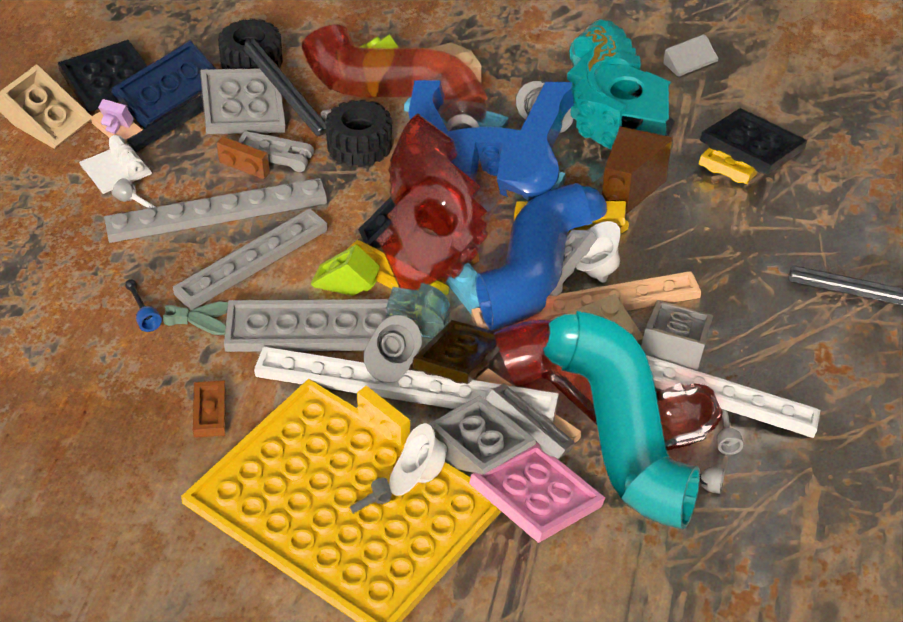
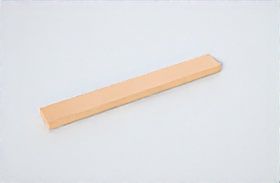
[471,271,701,333]

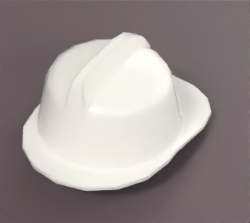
[576,221,621,283]
[389,423,447,496]

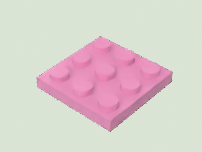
[469,442,605,543]

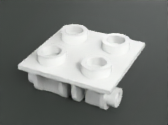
[79,135,152,194]

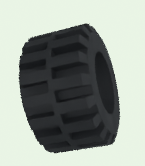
[218,19,283,69]
[325,99,392,167]

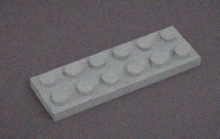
[224,299,404,352]

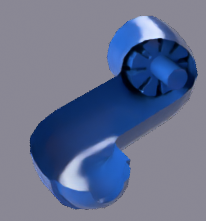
[475,183,607,330]

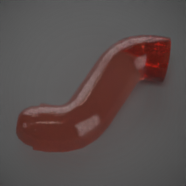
[301,25,488,122]
[494,320,723,452]

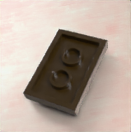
[412,320,506,384]

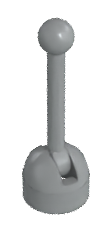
[717,409,743,455]

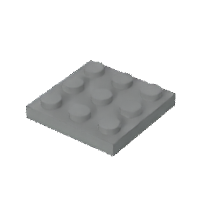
[200,69,285,134]

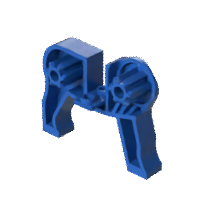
[404,80,575,201]

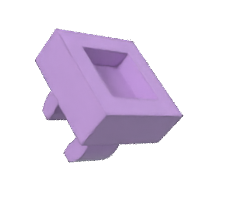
[98,99,134,134]

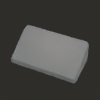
[663,34,718,77]

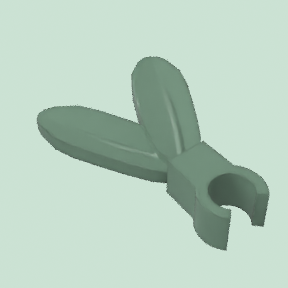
[163,302,228,335]

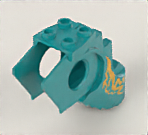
[567,19,671,150]

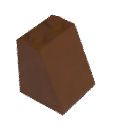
[602,127,673,214]

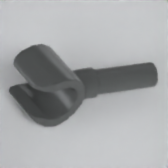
[349,478,392,514]

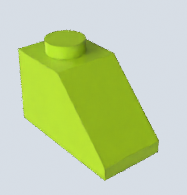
[311,244,380,296]

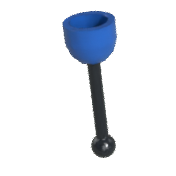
[125,279,162,332]

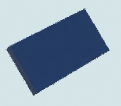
[111,41,216,129]

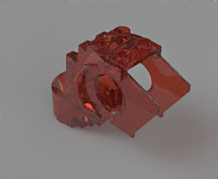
[376,113,489,295]

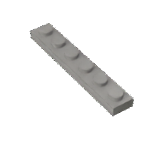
[173,208,327,310]

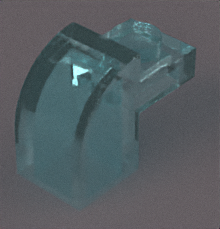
[386,283,450,339]

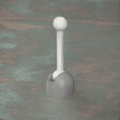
[112,178,155,208]

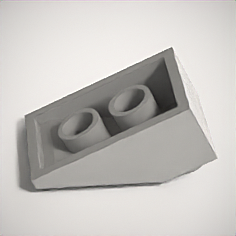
[641,300,714,371]
[429,395,536,475]

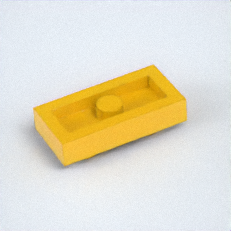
[698,147,757,184]
[357,386,410,447]

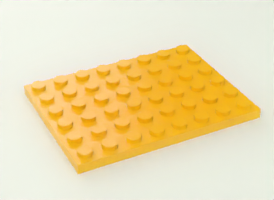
[181,379,502,622]

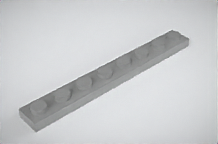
[104,178,327,243]

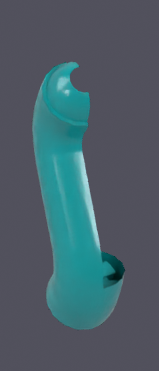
[543,311,700,529]

